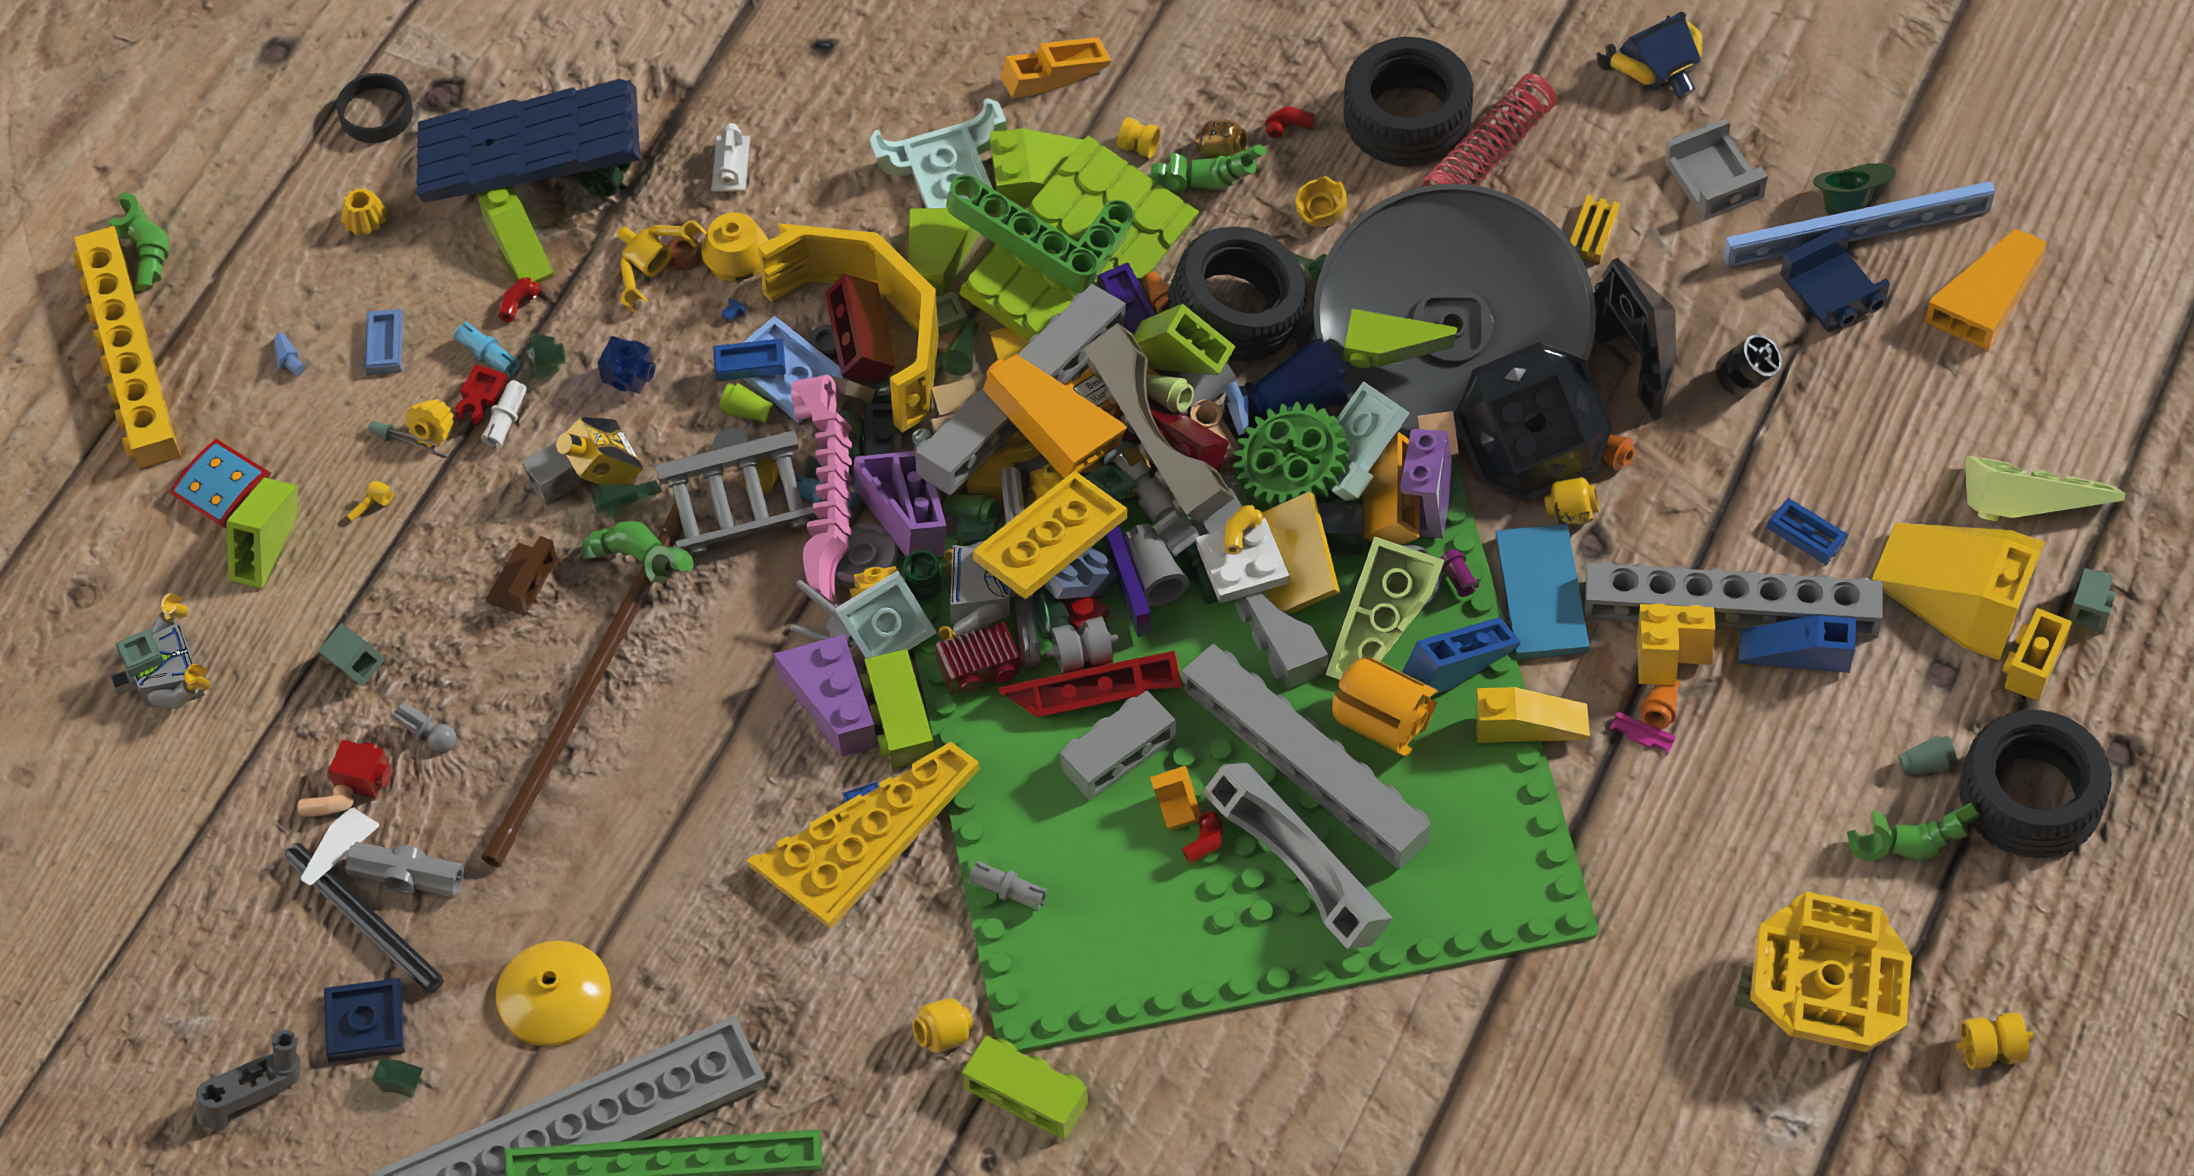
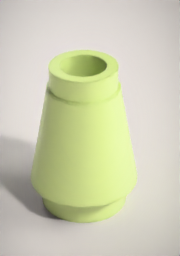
[1146,374,1194,413]

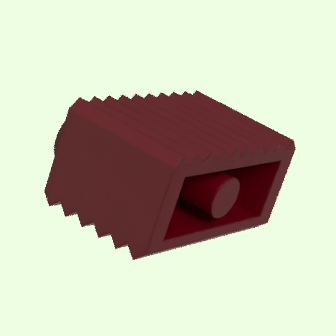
[936,622,1020,695]

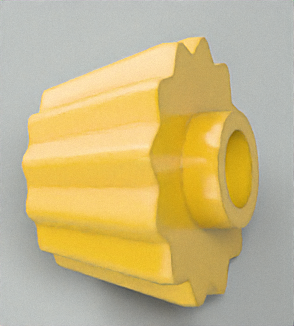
[341,188,387,235]
[405,399,454,448]

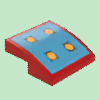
[168,439,272,529]

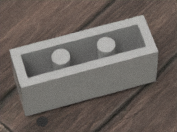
[1060,691,1176,801]

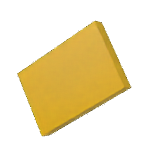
[1262,492,1340,615]

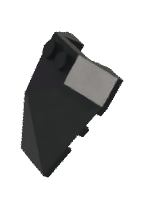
[1594,258,1677,421]

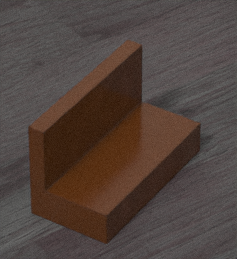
[486,536,558,616]

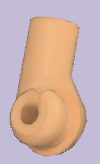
[298,785,354,818]

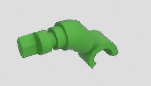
[1151,144,1267,194]
[108,193,169,292]
[582,521,694,583]
[1847,802,1980,861]

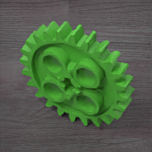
[1233,402,1350,509]

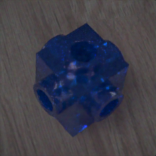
[597,336,656,394]

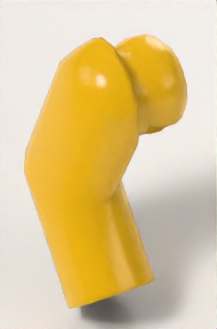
[1224,505,1263,555]

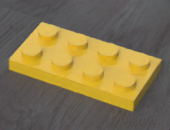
[973,470,1127,599]

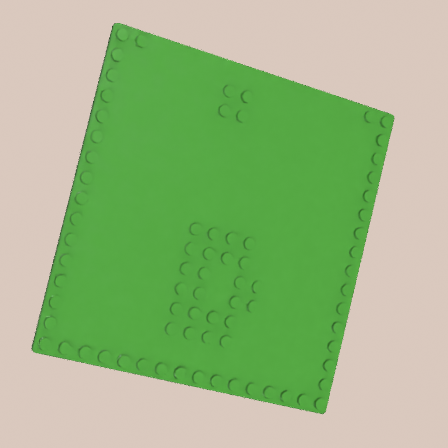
[897,458,1598,1053]

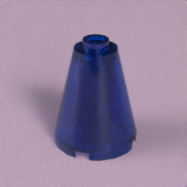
[1248,338,1351,418]

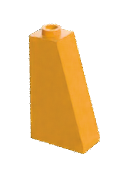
[1925,228,2047,351]
[983,354,1127,478]

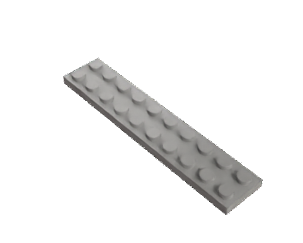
[373,1015,767,1176]

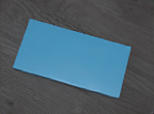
[1495,524,1590,660]

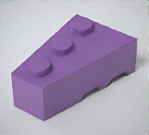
[853,451,946,557]

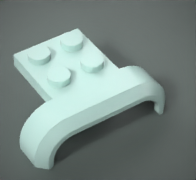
[869,98,1007,208]
[1278,381,1410,501]

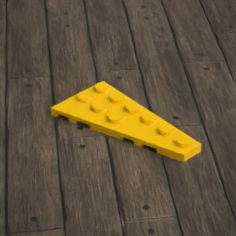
[746,742,981,929]

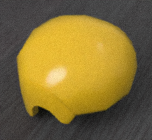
[1295,176,1347,228]

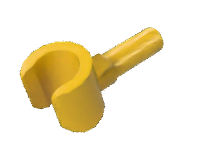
[346,481,394,522]

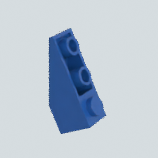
[1738,615,1856,673]

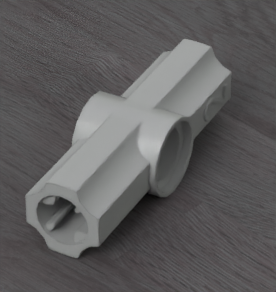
[345,842,464,897]

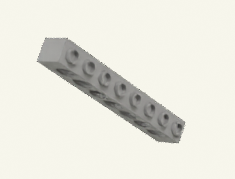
[1584,562,1883,638]

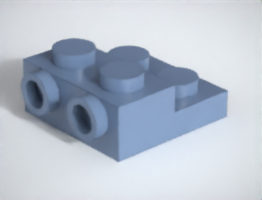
[1044,546,1118,599]

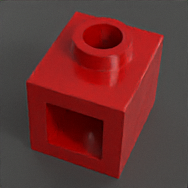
[328,739,391,799]

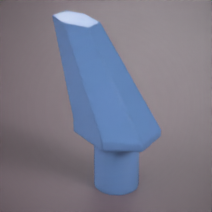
[273,332,305,376]
[1223,381,1249,435]

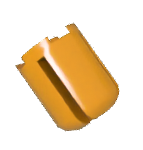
[1332,657,1439,757]

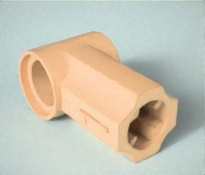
[1190,399,1241,473]

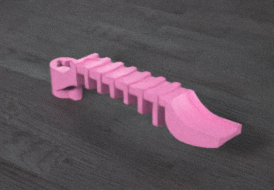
[791,375,852,603]

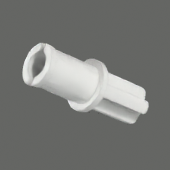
[481,380,527,448]

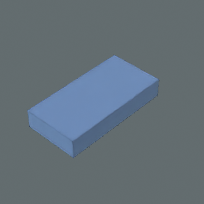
[365,309,403,375]

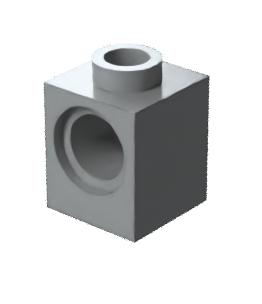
[522,441,582,505]

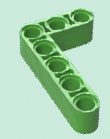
[946,175,1134,292]

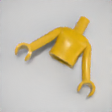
[617,220,707,314]

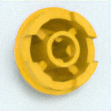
[701,212,768,282]

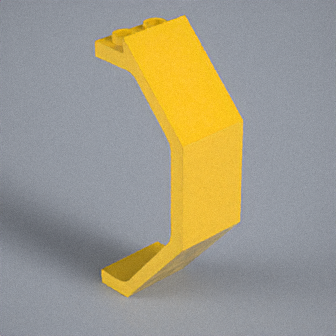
[758,223,939,433]

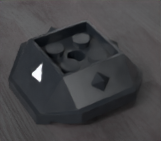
[1453,341,1613,502]

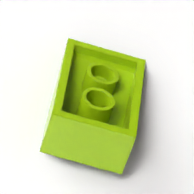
[989,128,1083,208]

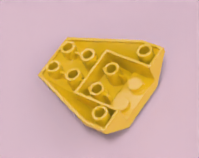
[1871,522,2046,661]

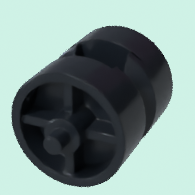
[1715,334,1782,396]

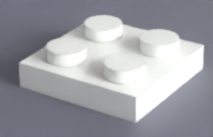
[1196,518,1289,603]

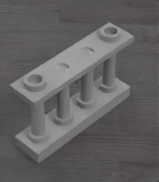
[655,430,817,556]

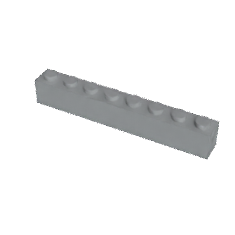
[915,284,1126,495]
[1182,644,1432,870]

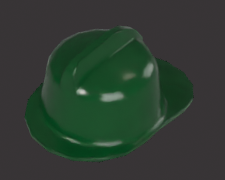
[1813,163,1896,215]

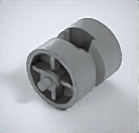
[1046,616,1119,674]

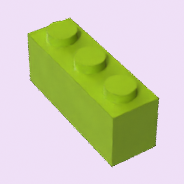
[860,649,935,770]
[962,1035,1088,1141]

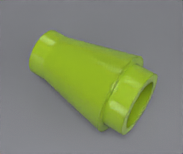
[719,383,774,423]

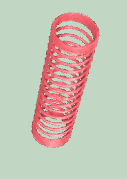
[1422,73,1557,187]

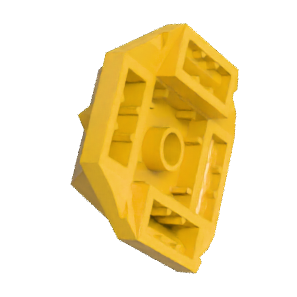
[1750,891,1912,1052]

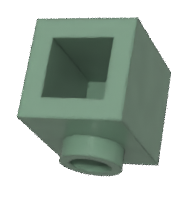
[318,623,386,687]

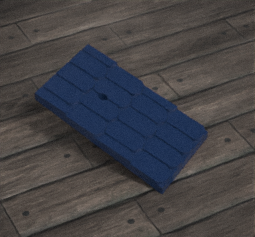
[416,79,640,203]

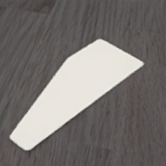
[301,807,379,885]

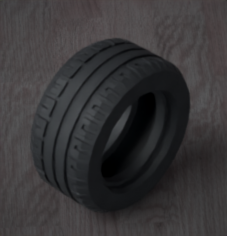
[1344,37,1473,167]
[1168,226,1307,362]
[1959,709,2112,858]

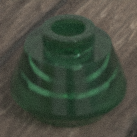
[527,333,566,381]

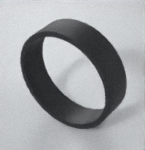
[336,73,413,143]

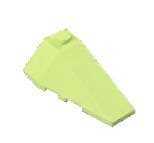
[1965,455,2126,521]
[1326,536,1444,680]

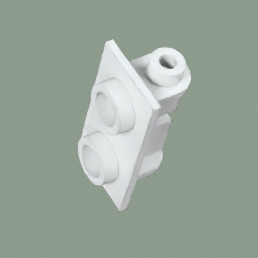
[712,123,750,191]

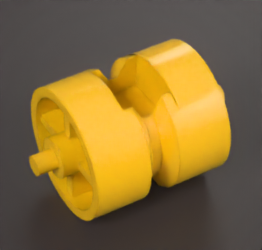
[1955,1011,2034,1070]

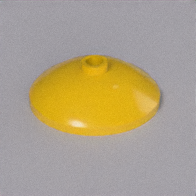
[496,941,611,1047]

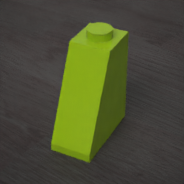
[909,208,980,295]
[1133,304,1235,376]
[227,477,298,588]

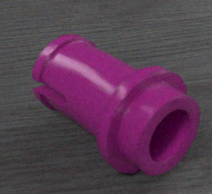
[1440,549,1479,597]

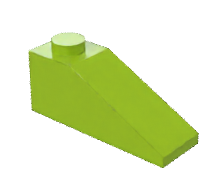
[477,186,555,283]
[1343,309,1457,368]

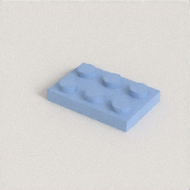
[743,316,849,424]

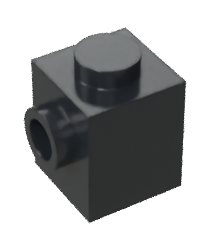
[1319,503,1363,554]

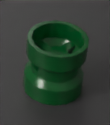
[903,550,941,600]

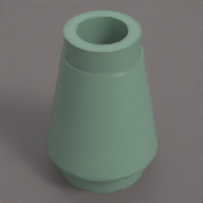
[1898,735,1958,776]

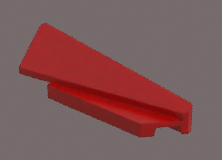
[998,650,1182,717]

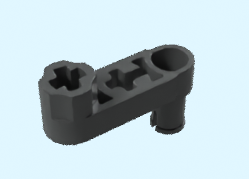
[196,1030,300,1130]

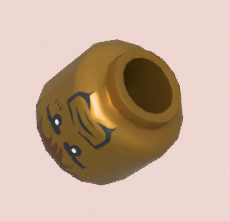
[1195,120,1248,159]

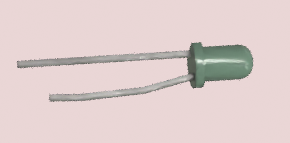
[368,421,448,457]

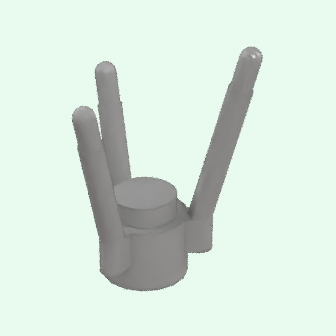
[790,580,856,648]

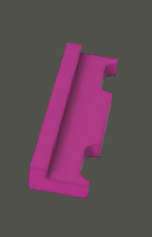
[1610,712,1676,755]

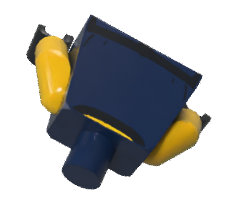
[1596,12,1702,99]

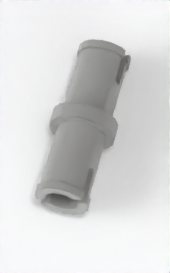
[969,860,1048,912]

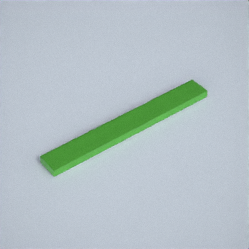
[505,1129,823,1176]

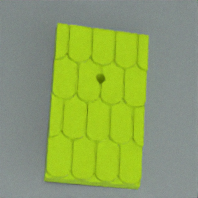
[958,135,1199,341]

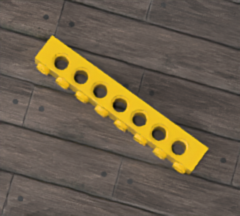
[72,226,181,469]

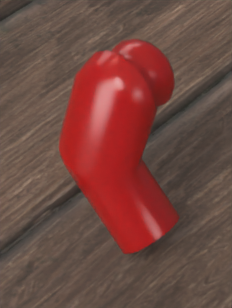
[1265,106,1315,138]
[498,277,540,322]
[1182,811,1224,865]

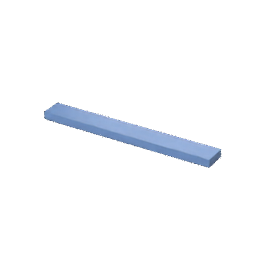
[1723,181,1995,268]

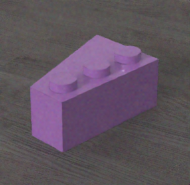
[774,634,877,757]

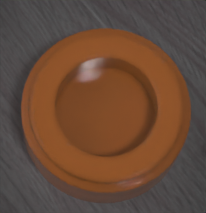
[667,237,701,270]

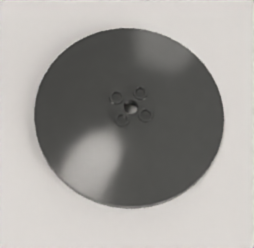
[1313,184,1596,450]

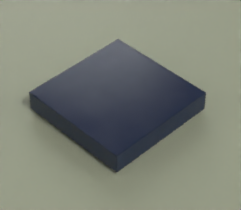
[324,978,406,1062]

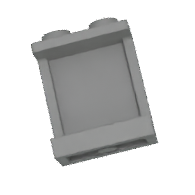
[1664,119,1768,221]

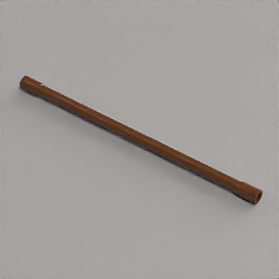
[481,503,684,868]

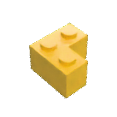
[1637,603,1716,686]

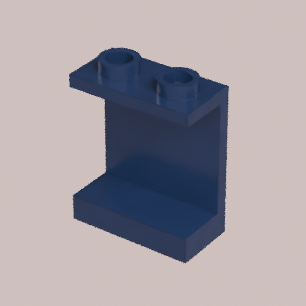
[1780,225,1890,332]

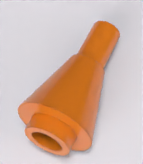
[1601,435,1635,471]

